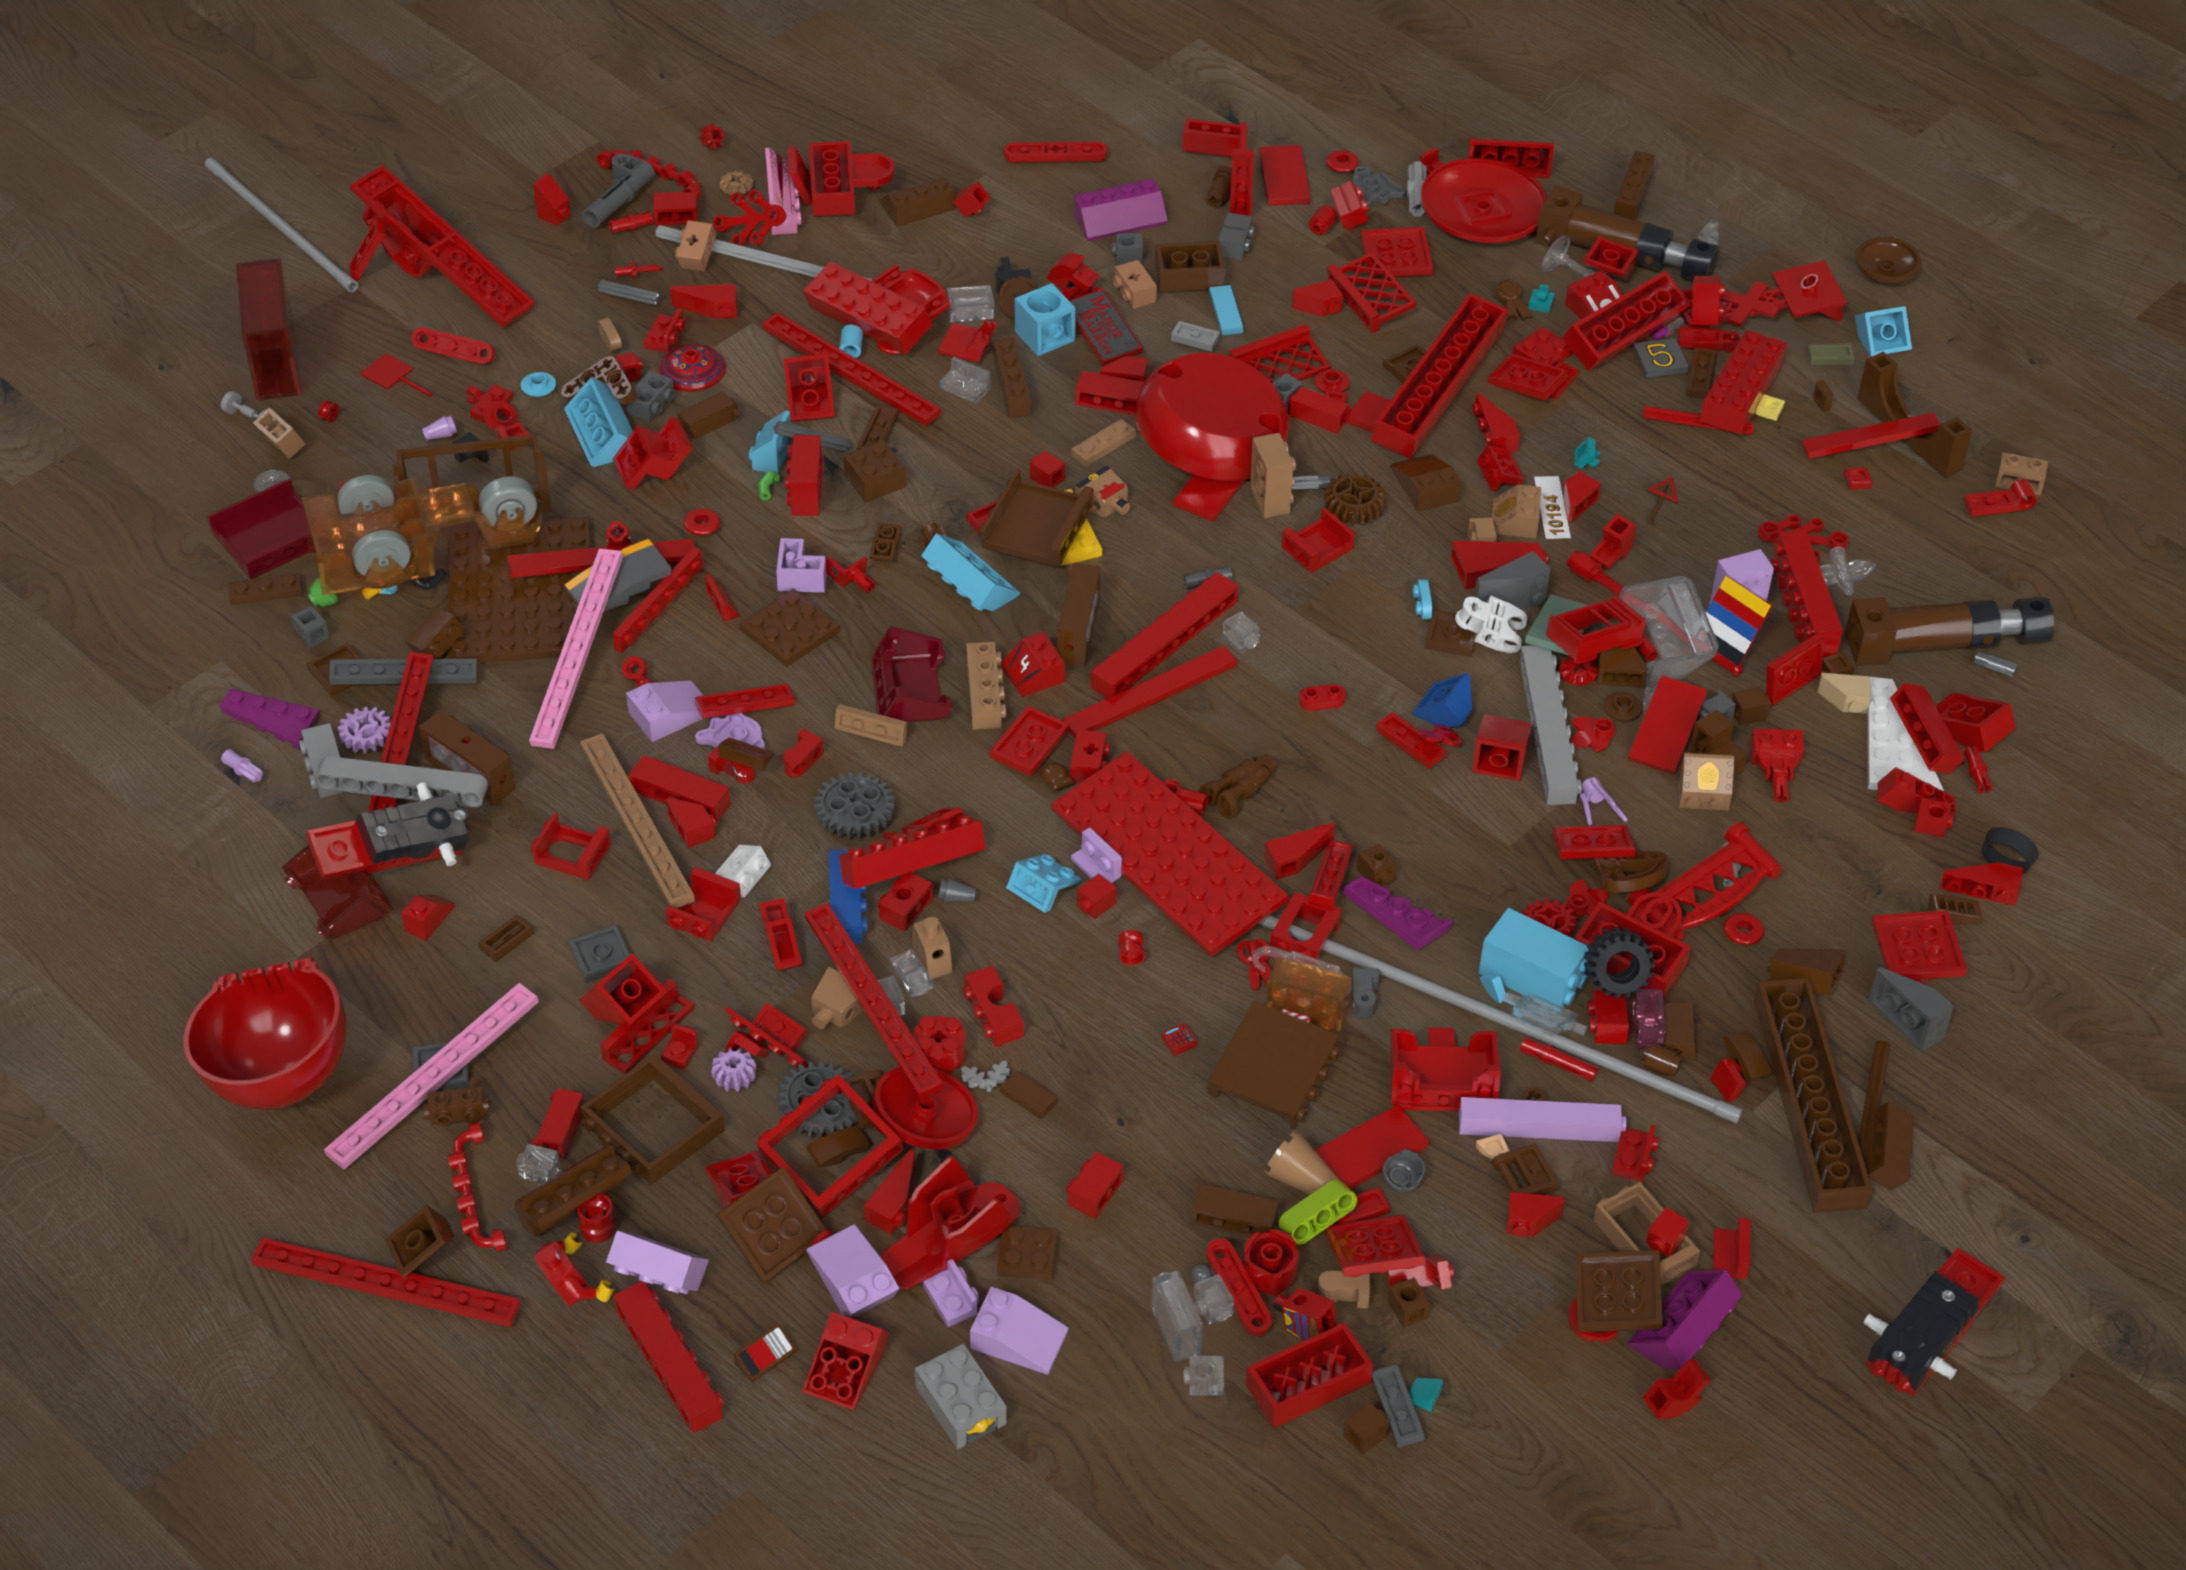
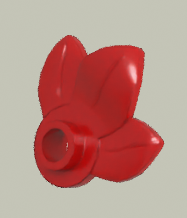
[1571,716,1616,752]
[1566,879,1609,916]

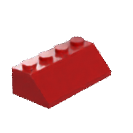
[1467,138,1555,179]

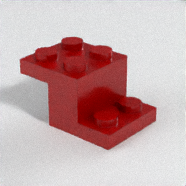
[613,416,693,490]

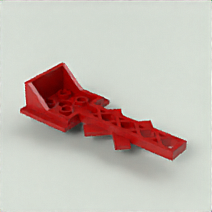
[1683,260,1847,328]

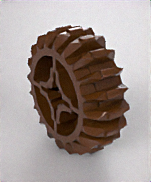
[1324,473,1386,526]

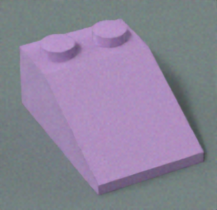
[626,681,703,742]
[806,1224,899,1319]
[970,1287,1069,1375]

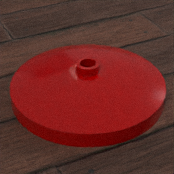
[872,1067,978,1150]

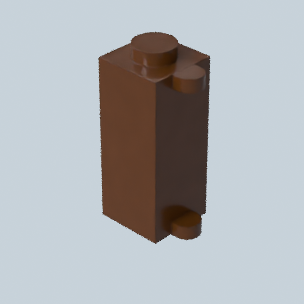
[677,391,739,441]

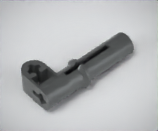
[582,154,655,228]

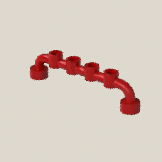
[596,149,701,200]
[448,1121,508,1252]

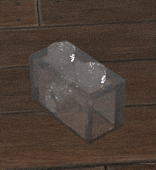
[947,285,995,322]

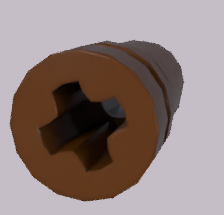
[1206,166,1232,208]

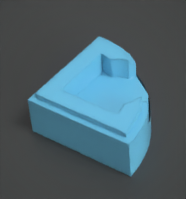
[1479,974,1507,1003]

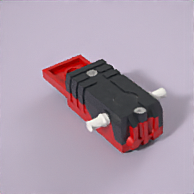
[306,782,471,879]
[1863,1248,2006,1397]

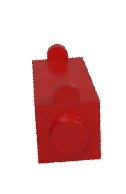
[1288,386,1351,434]
[530,1088,584,1160]

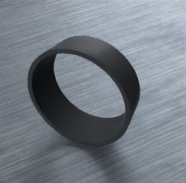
[1982,827,2039,874]

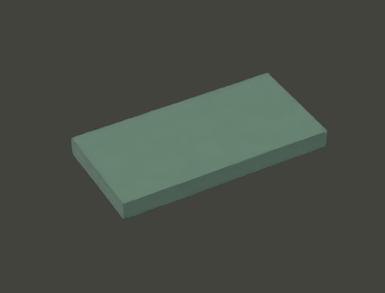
[1525,595,1588,656]

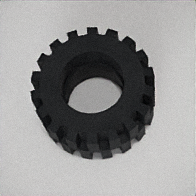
[1584,927,1655,998]

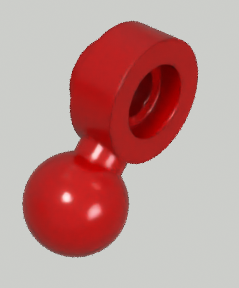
[622,656,654,688]

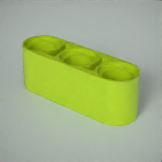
[1279,1179,1357,1245]

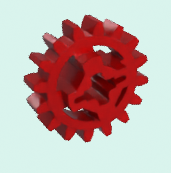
[1522,898,1577,937]

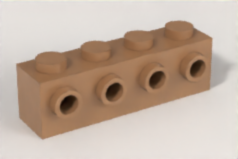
[966,642,1006,730]

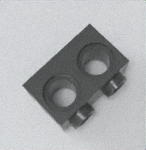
[627,371,675,422]

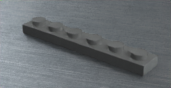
[329,659,477,685]

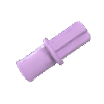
[221,749,263,782]

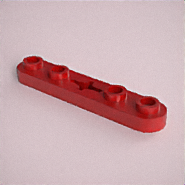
[1004,141,1108,163]

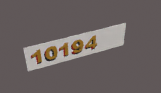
[1534,476,1571,539]

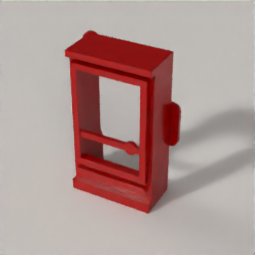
[1546,595,1646,664]

